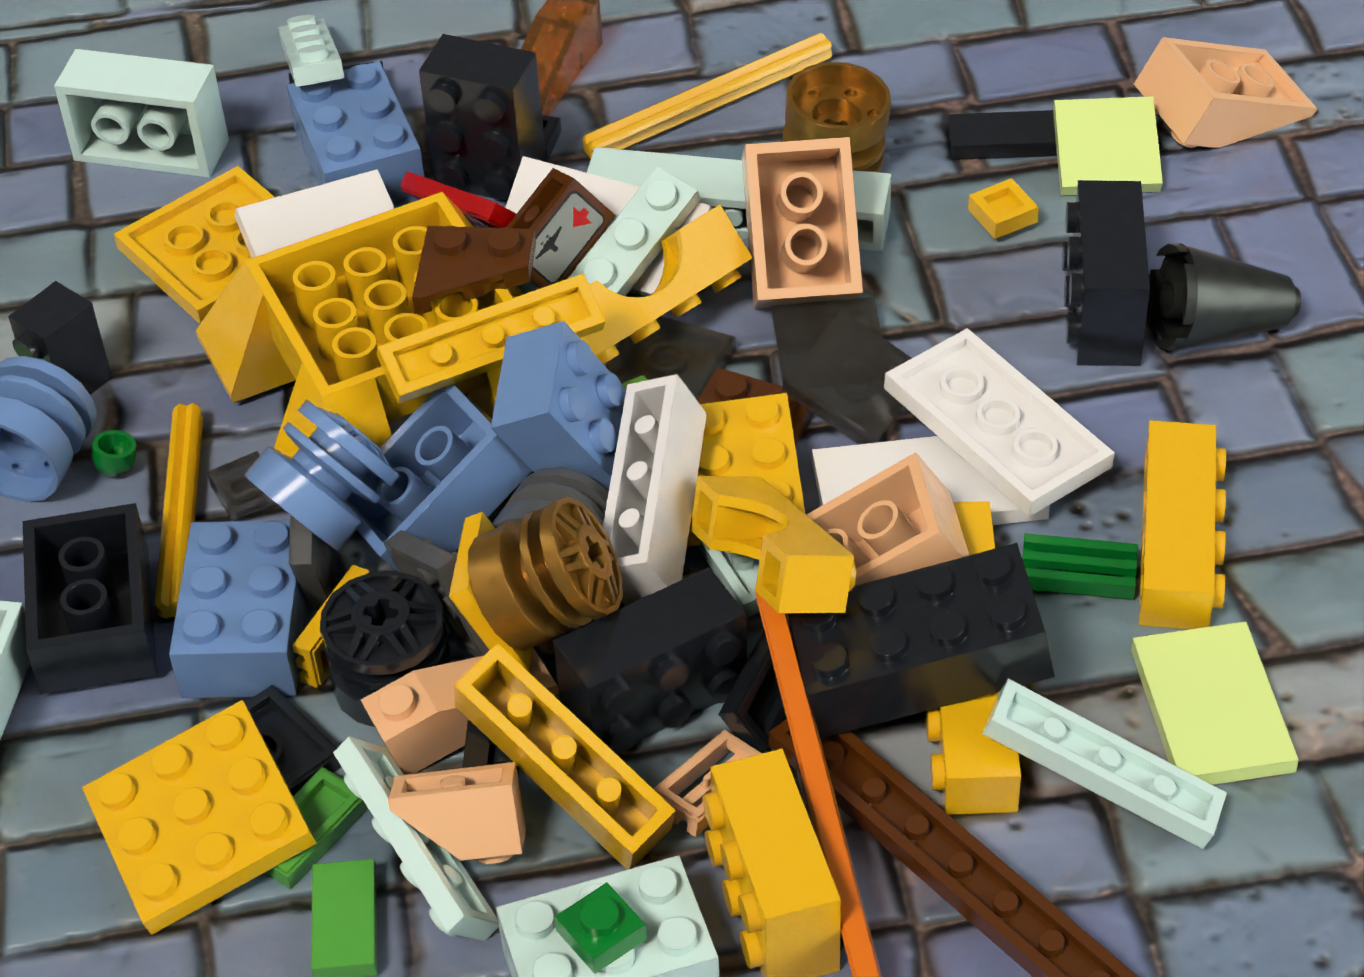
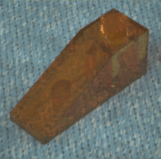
[521,0,603,116]

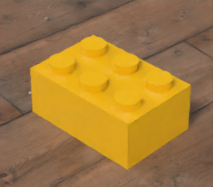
[702,749,841,977]

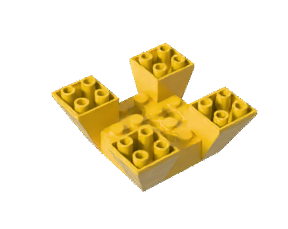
[196,192,522,458]

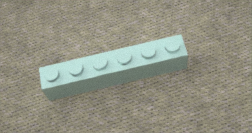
[587,147,891,252]

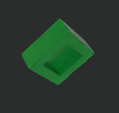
[554,882,647,974]

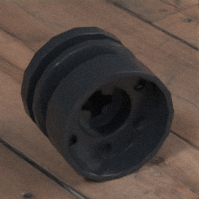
[320,571,452,727]

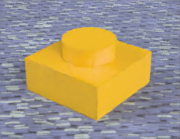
[968,178,1039,239]

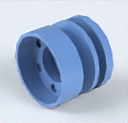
[0,356,97,502]
[244,400,400,551]

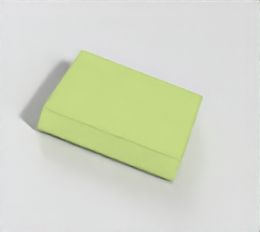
[1053,96,1163,196]

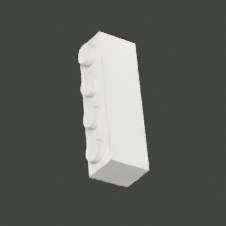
[603,374,707,606]

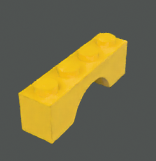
[580,205,753,364]
[690,476,856,613]

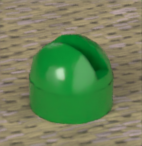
[92,430,136,477]

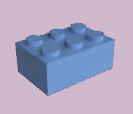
[286,61,424,203]
[491,321,626,493]
[346,384,532,571]
[169,520,308,698]

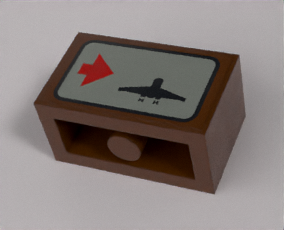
[506,168,616,289]

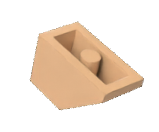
[388,762,526,864]

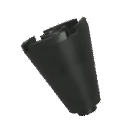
[1147,243,1301,350]

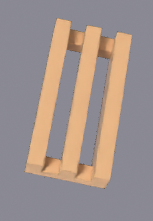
[653,730,762,837]

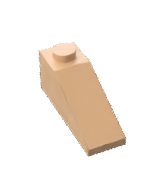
[361,648,559,775]

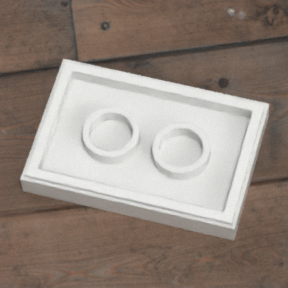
[234,169,394,258]

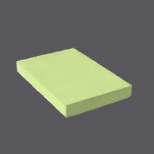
[1131,621,1299,785]

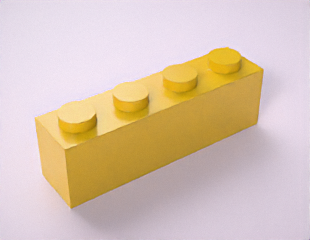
[1138,420,1226,630]
[454,643,676,870]

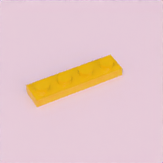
[376,273,606,404]

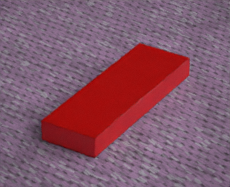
[400,171,516,228]

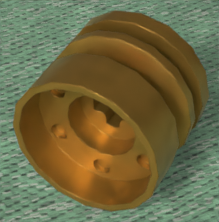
[782,62,891,173]
[468,497,623,651]

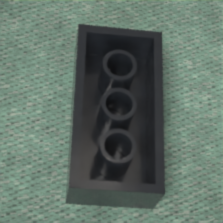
[787,543,1055,739]

